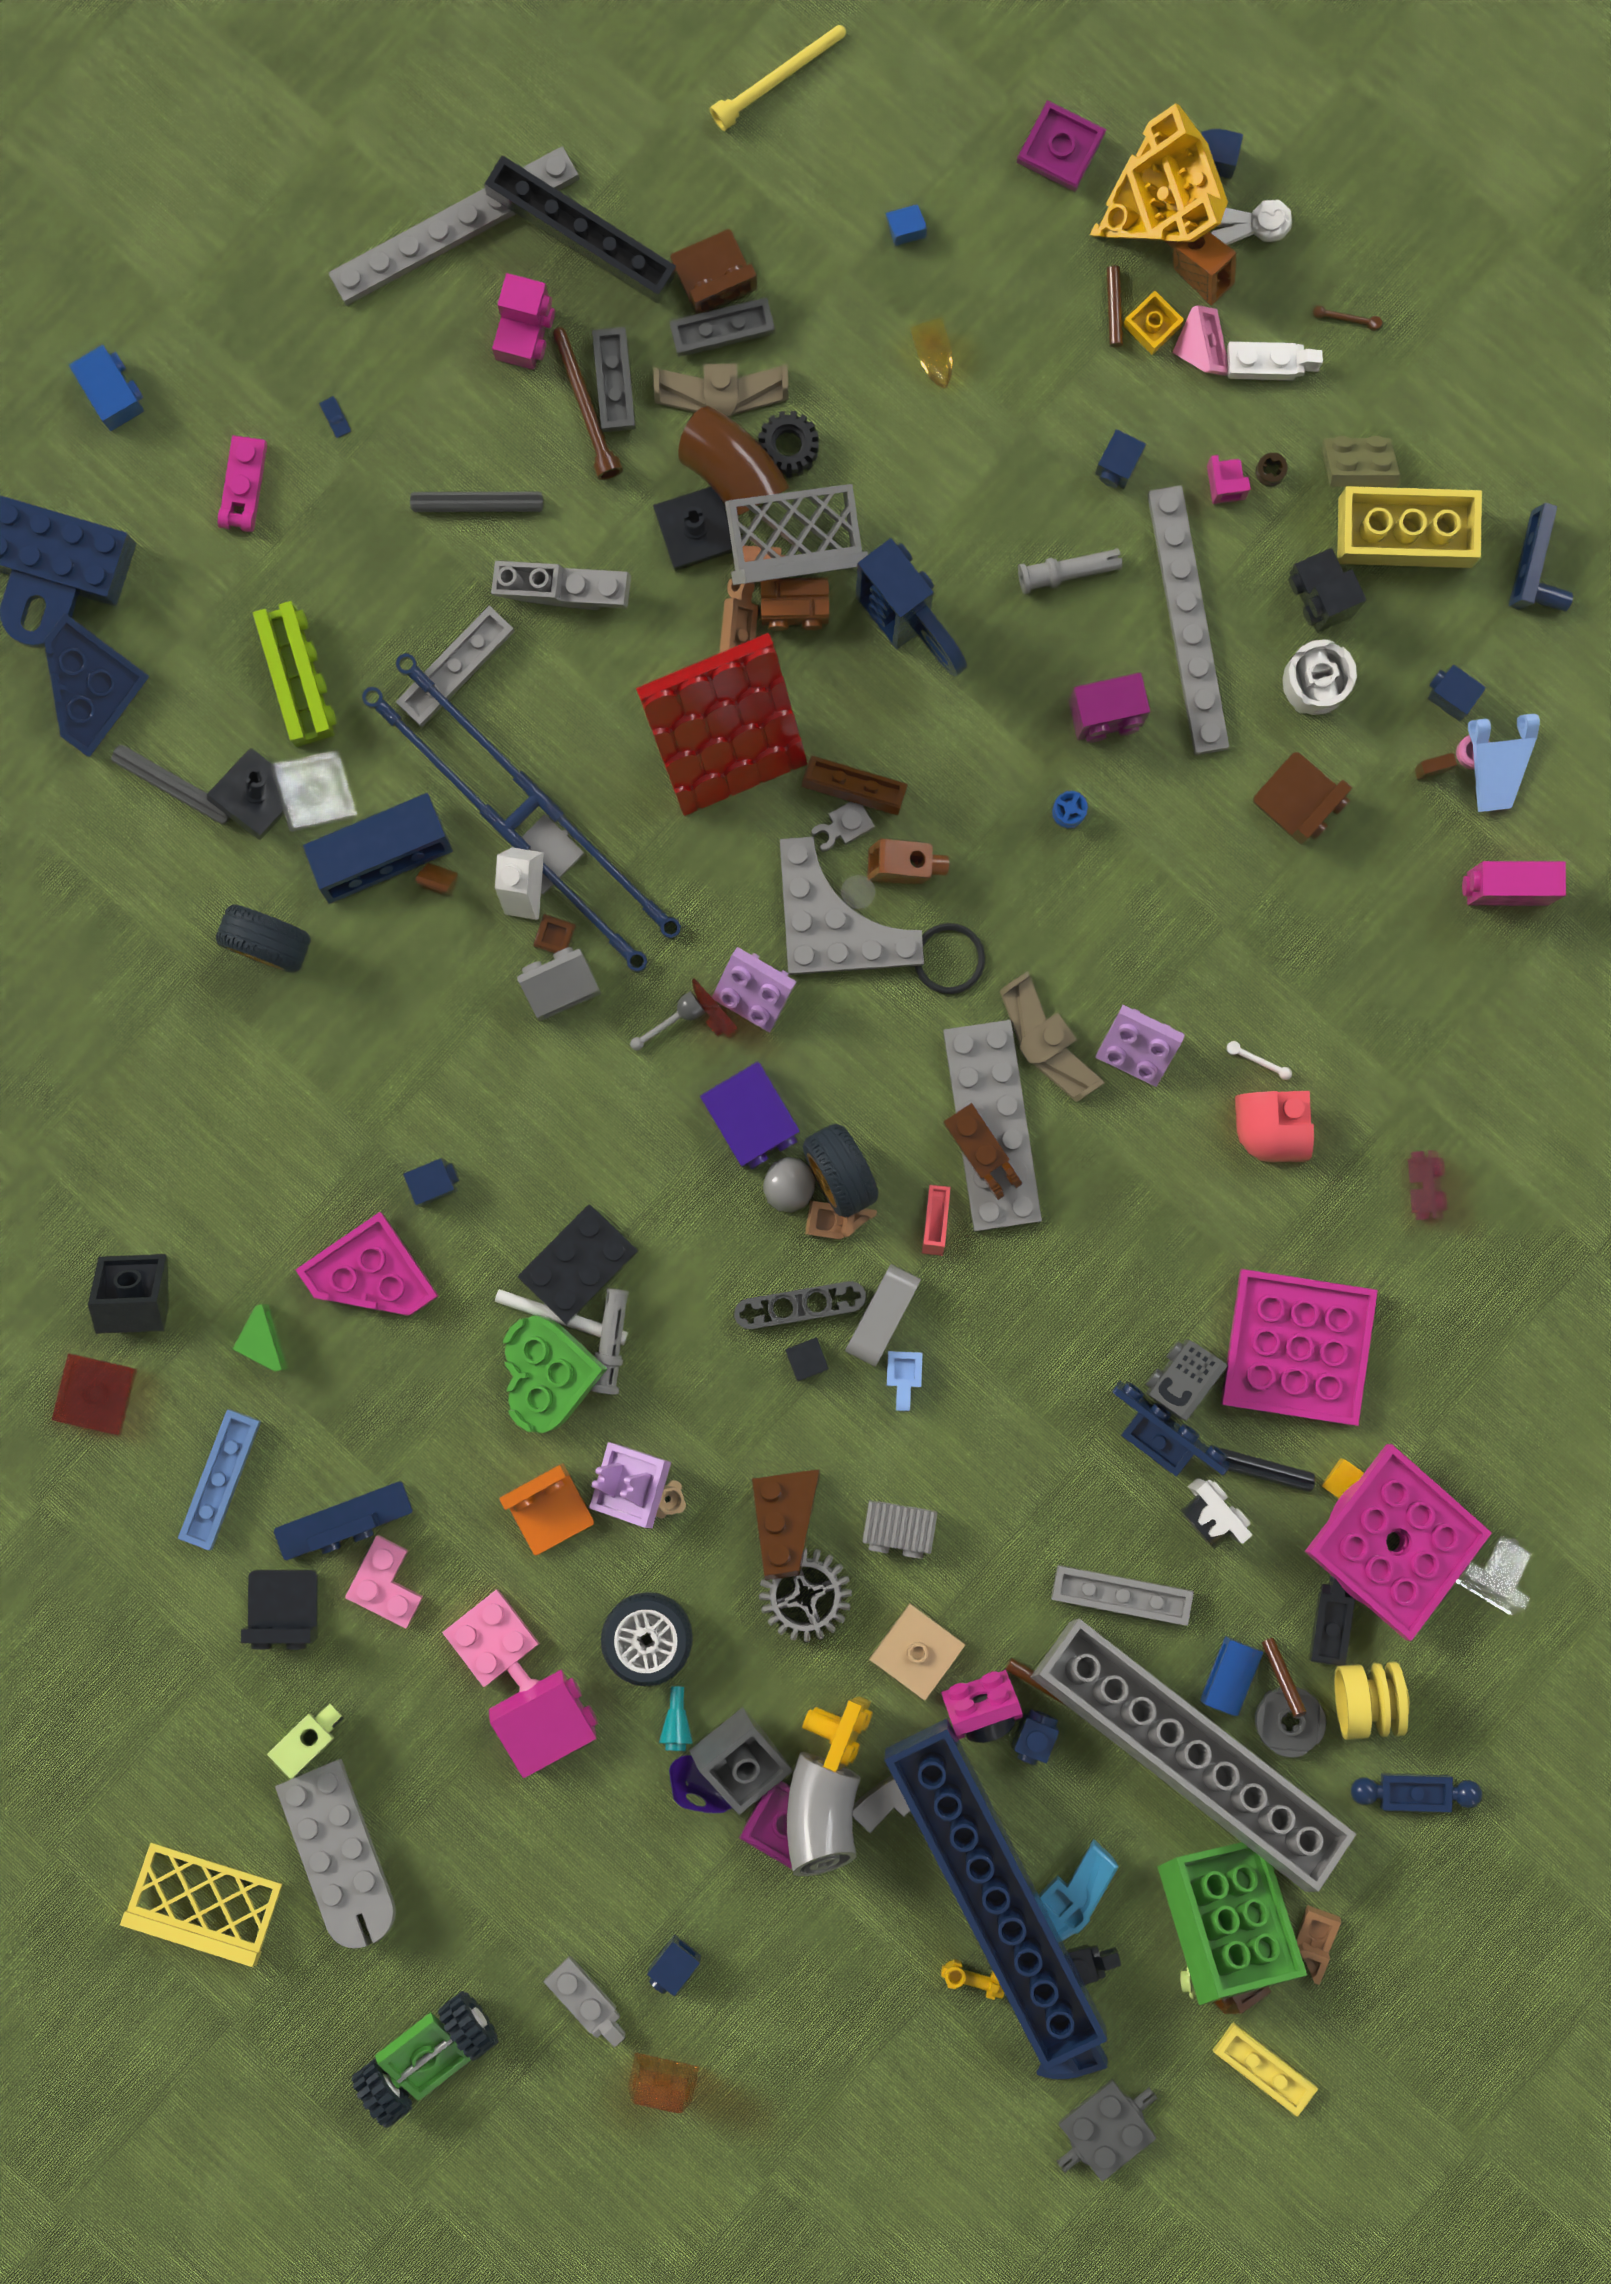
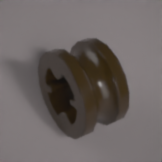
[1255,452,1288,487]

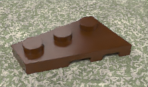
[752,1469,820,1580]

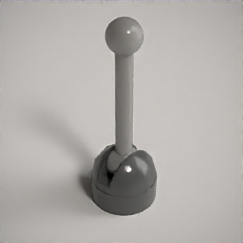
[630,991,706,1051]

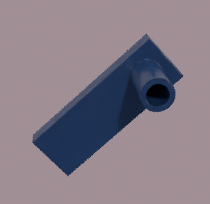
[1508,502,1573,612]

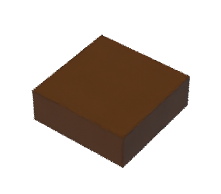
[1414,753,1457,780]
[533,914,577,954]

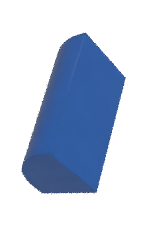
[1200,1636,1264,1716]

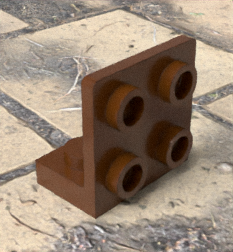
[670,229,758,314]

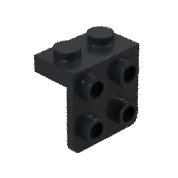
[241,1570,318,1650]

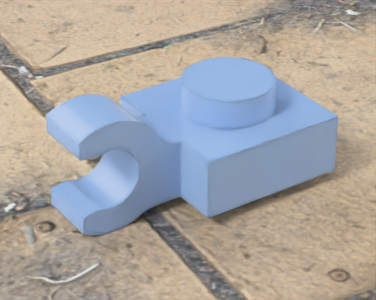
[887,1351,922,1411]

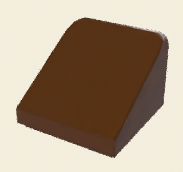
[415,863,458,897]

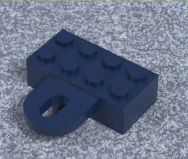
[0,495,137,648]
[856,538,968,677]

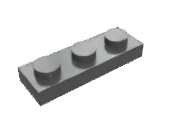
[669,297,775,357]
[592,327,636,432]

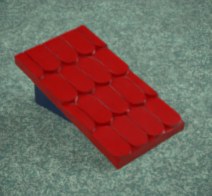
[636,633,808,816]

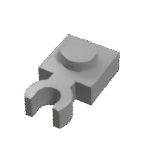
[811,802,875,852]

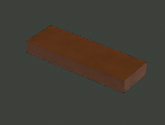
[801,755,908,816]

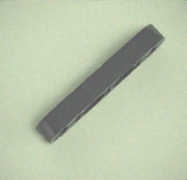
[734,1281,866,1329]

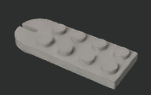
[275,1759,396,1948]

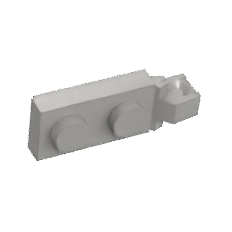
[543,1956,626,2048]

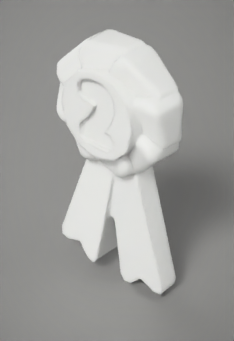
[1211,200,1292,245]

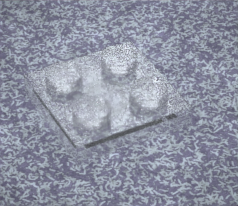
[270,750,357,832]

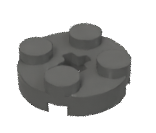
[1255,1686,1326,1757]

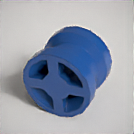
[1052,791,1088,829]

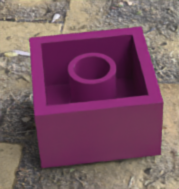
[1068,672,1150,743]

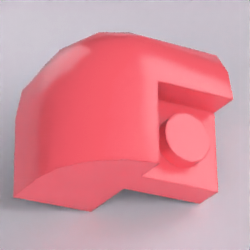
[1235,1091,1314,1163]

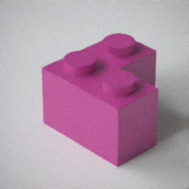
[492,273,555,370]

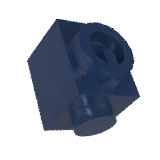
[1011,1709,1059,1765]

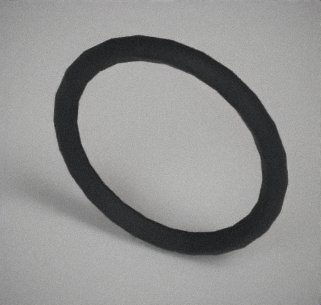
[915,923,985,994]

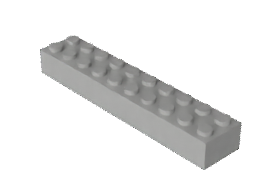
[1030,1619,1356,1892]

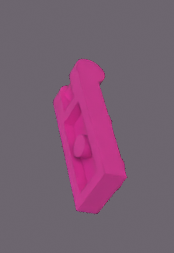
[217,435,268,532]

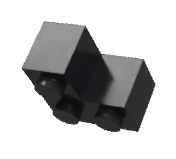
[1288,548,1366,633]

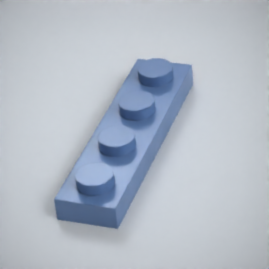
[178,1409,261,1551]

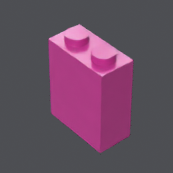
[1462,861,1566,906]
[489,1669,598,1779]

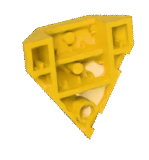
[1090,103,1228,242]

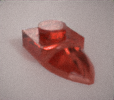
[692,978,738,1040]

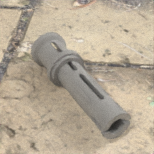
[1018,548,1122,594]
[591,1288,629,1394]

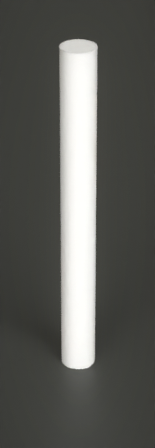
[495,1289,628,1345]

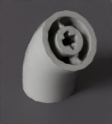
[787,1752,861,1877]

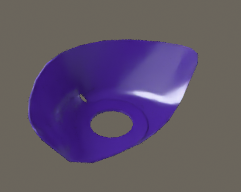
[669,1755,732,1813]

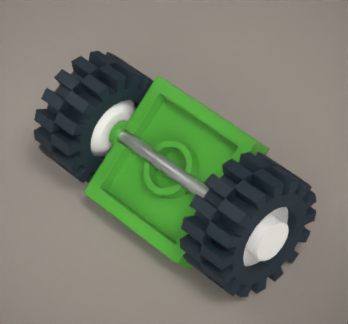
[351,1991,499,2128]

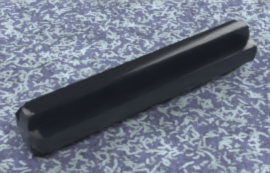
[1220,1448,1316,1493]

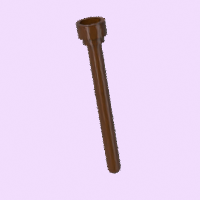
[553,327,623,480]

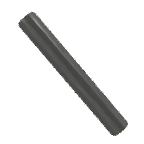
[410,491,544,512]
[111,745,231,825]

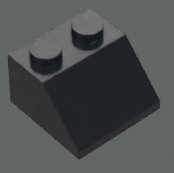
[88,1254,169,1334]

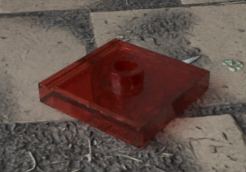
[52,1353,137,1436]

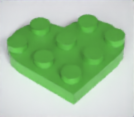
[503,1315,607,1433]

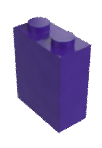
[700,1061,800,1170]

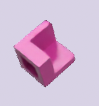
[1207,455,1251,504]

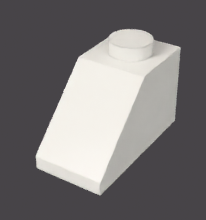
[495,847,544,920]

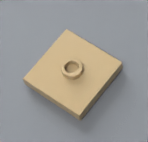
[869,1603,965,1701]

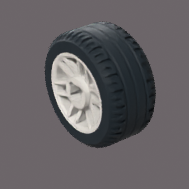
[601,1592,693,1686]

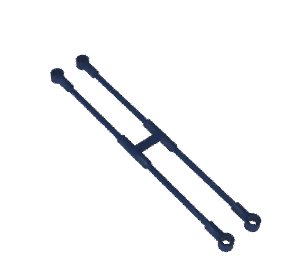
[362,653,681,972]

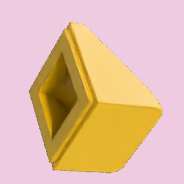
[1321,1458,1364,1499]

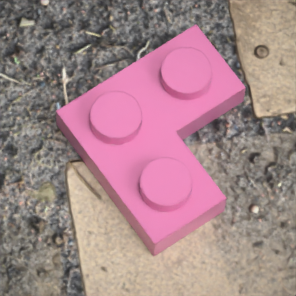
[345,1535,423,1629]

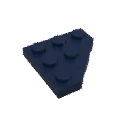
[44,613,150,757]

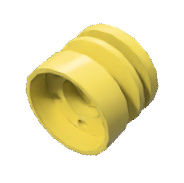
[1334,1662,1409,1740]

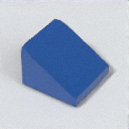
[885,204,927,246]

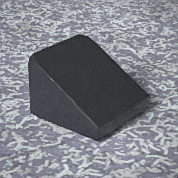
[785,1337,829,1382]

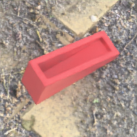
[922,1185,951,1256]

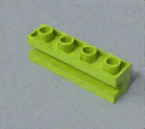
[252,601,337,747]

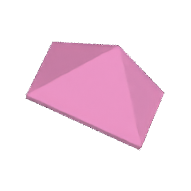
[1172,305,1228,376]

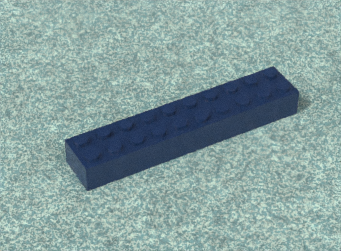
[884,1718,1108,2071]

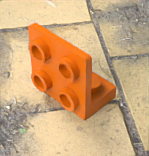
[499,1463,595,1555]

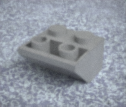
[517,947,601,1021]

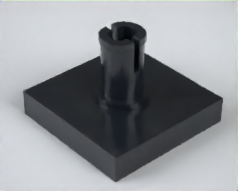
[653,486,733,571]
[207,748,304,840]

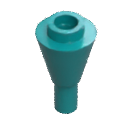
[659,1686,693,1751]

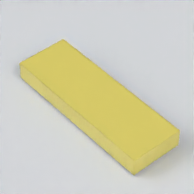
[1213,2022,1318,2117]

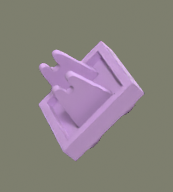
[712,947,796,1033]
[1095,1005,1185,1087]
[589,1442,671,1528]

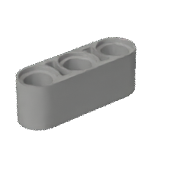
[845,1264,921,1367]

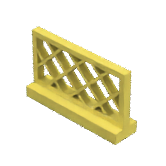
[120,1843,283,1967]

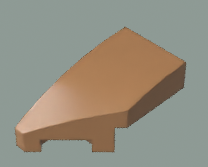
[805,1201,877,1240]
[1295,1905,1341,1985]

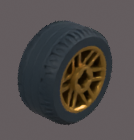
[216,904,311,973]
[803,1124,879,1218]

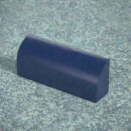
[303,792,453,904]

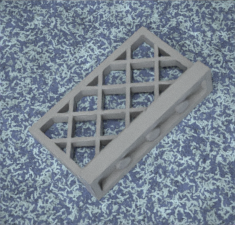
[725,484,868,585]

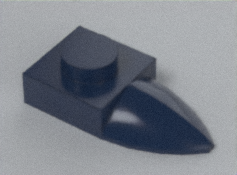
[1036,2045,1108,2079]

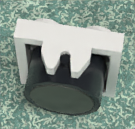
[1180,1478,1252,1550]

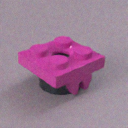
[941,1670,1023,1743]

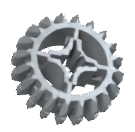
[759,1547,852,1642]

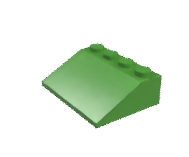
[1157,1842,1307,2006]

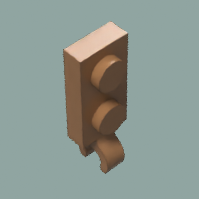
[720,579,758,653]

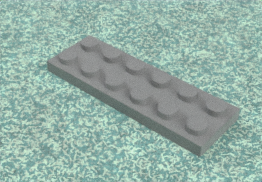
[943,1020,1042,1231]

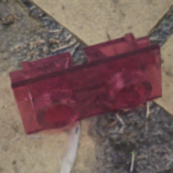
[1408,1150,1447,1220]

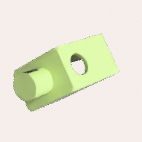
[267,1704,344,1779]

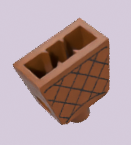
[1165,232,1237,306]

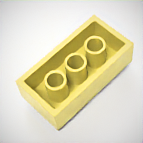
[1337,486,1482,568]

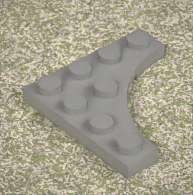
[780,837,924,975]

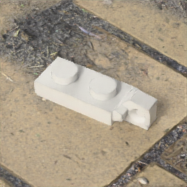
[1227,342,1323,380]

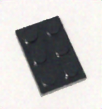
[517,1204,638,1325]

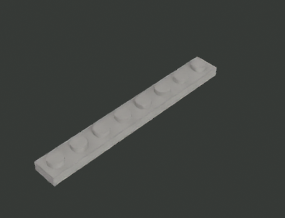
[328,146,579,306]
[1147,485,1229,755]

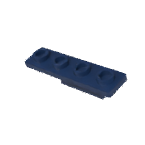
[1112,1381,1230,1477]
[274,1481,413,1560]

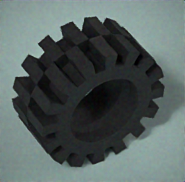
[758,411,819,478]

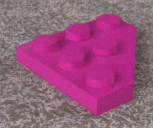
[296,1212,439,1316]

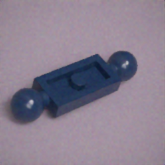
[1351,1773,1482,1812]

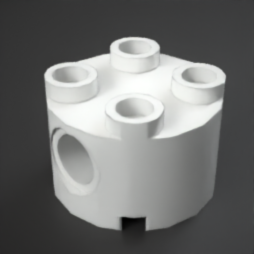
[1282,640,1357,715]

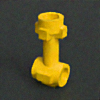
[941,1959,1005,2000]

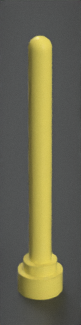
[709,25,846,131]

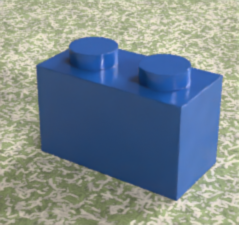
[69,344,145,432]

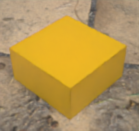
[1123,291,1184,355]

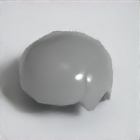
[763,1157,816,1213]

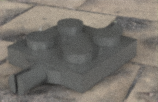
[1056,2079,1158,2182]

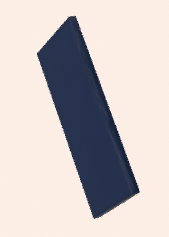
[319,396,351,438]

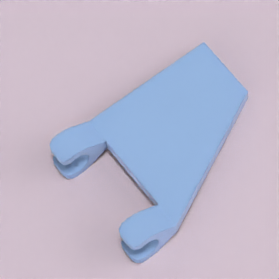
[1468,714,1540,812]

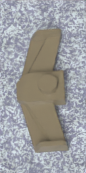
[653,363,788,418]
[1000,971,1105,1102]

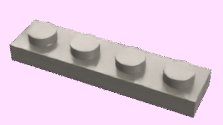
[396,605,515,728]
[1051,1565,1194,1626]

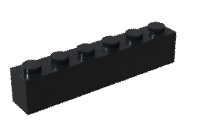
[484,155,676,304]

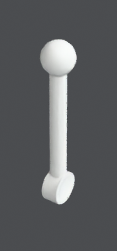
[1226,1041,1292,1080]

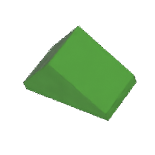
[233,1304,288,1372]

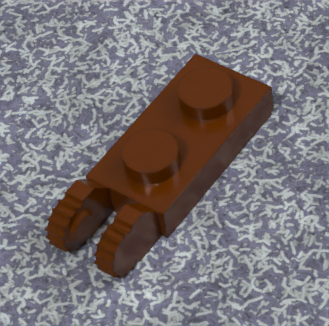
[943,1103,1022,1200]

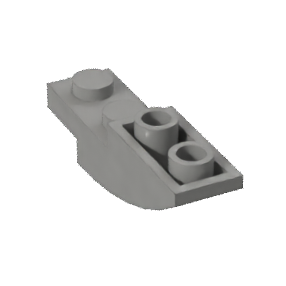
[491,561,631,610]

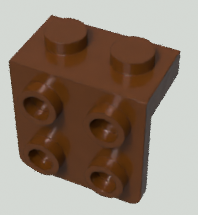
[1253,752,1353,845]

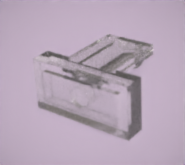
[1456,1536,1532,1616]

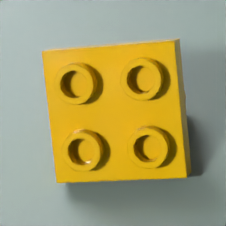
[802,1696,873,1772]

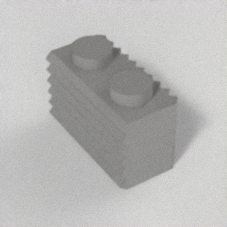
[862,1500,937,1559]

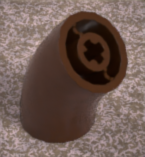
[678,406,790,515]

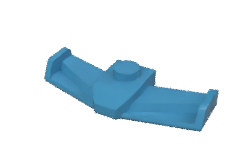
[1038,1839,1119,1941]

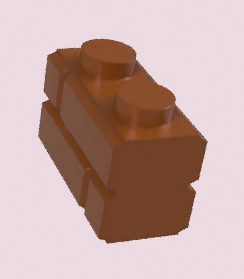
[761,578,829,631]

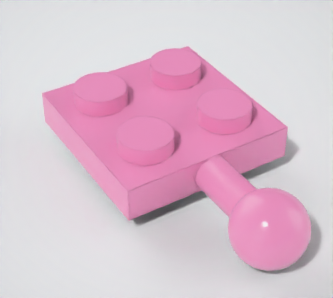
[442,1589,540,1692]

